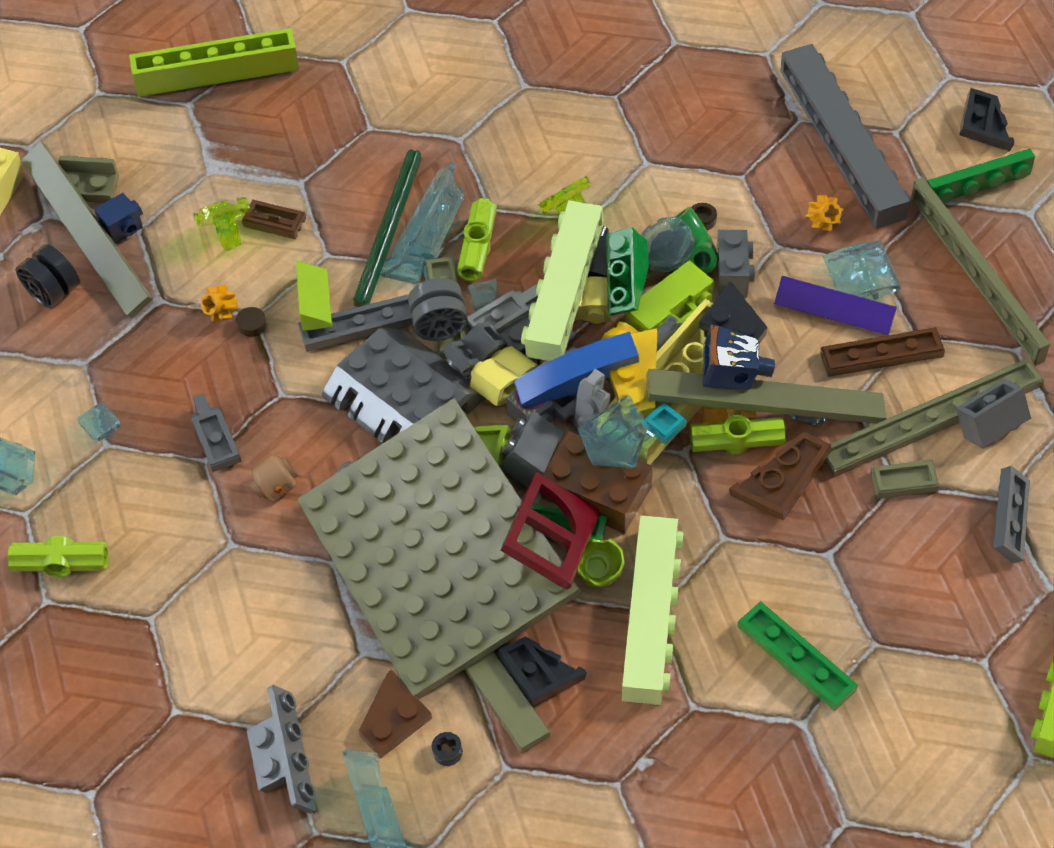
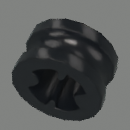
[431,732,463,766]

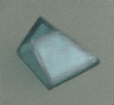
[577,394,655,468]

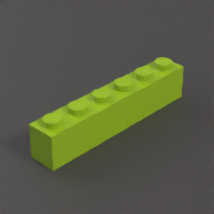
[129,28,299,97]

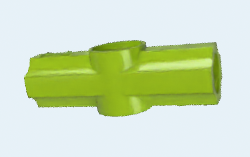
[457,198,497,282]
[689,415,785,455]
[8,536,109,578]

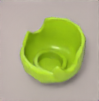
[577,539,625,587]

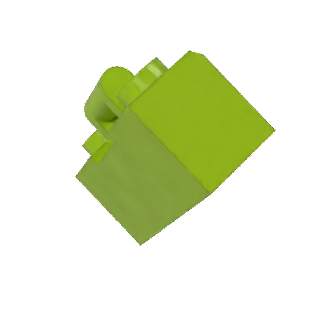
[625,260,714,332]

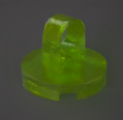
[538,176,592,215]
[192,197,251,251]

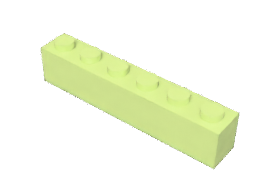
[521,200,603,361]
[622,515,683,705]

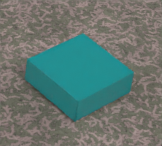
[642,402,687,445]

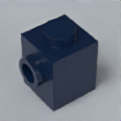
[94,193,143,244]

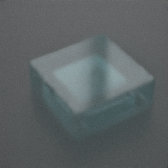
[77,402,121,443]

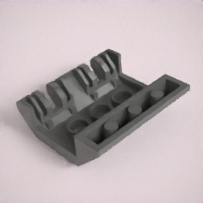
[322,328,486,444]

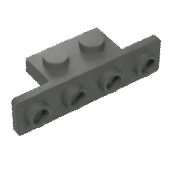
[247,685,317,814]

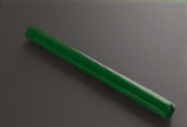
[353,149,422,307]

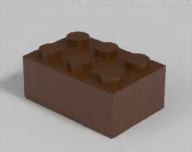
[541,431,653,534]

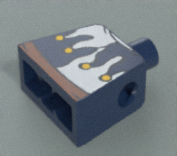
[703,324,775,390]

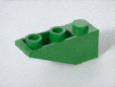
[606,227,649,316]

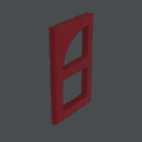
[500,472,600,589]

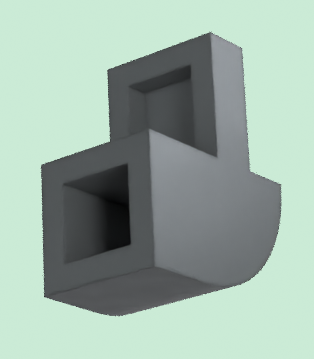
[442,322,507,378]

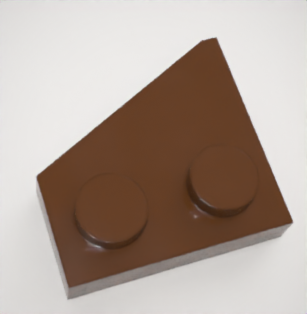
[359,670,432,759]

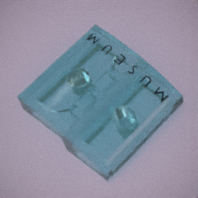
[823,241,901,300]

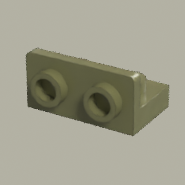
[58,156,119,203]

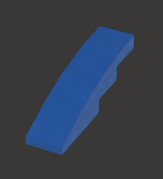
[514,331,639,408]

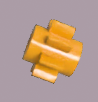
[806,195,843,231]
[201,285,237,322]

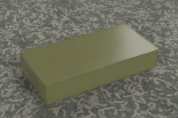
[870,460,940,499]

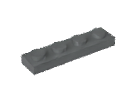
[298,294,413,352]

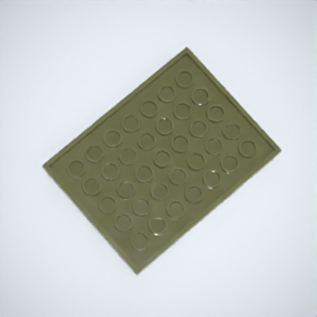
[297,398,582,699]

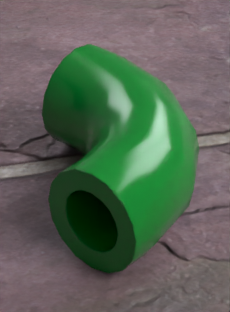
[668,206,717,274]

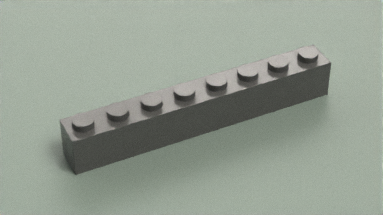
[780,44,911,229]

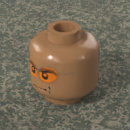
[250,455,298,501]

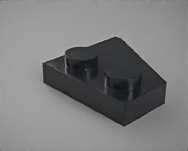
[959,88,1015,151]
[699,282,767,344]
[497,636,587,706]

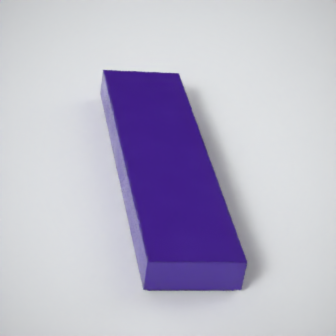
[774,275,897,335]

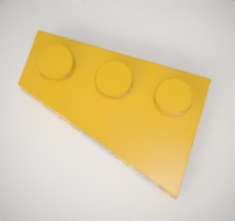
[609,328,657,421]

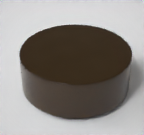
[692,203,717,230]
[236,307,266,337]

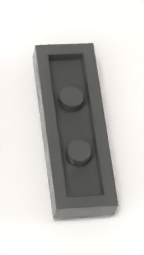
[993,465,1030,563]

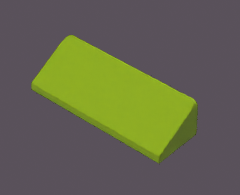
[296,261,332,331]

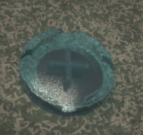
[641,217,695,272]

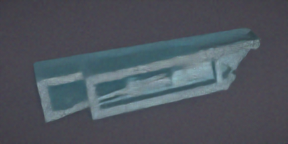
[380,162,464,284]
[342,750,407,848]

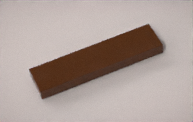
[820,327,945,377]

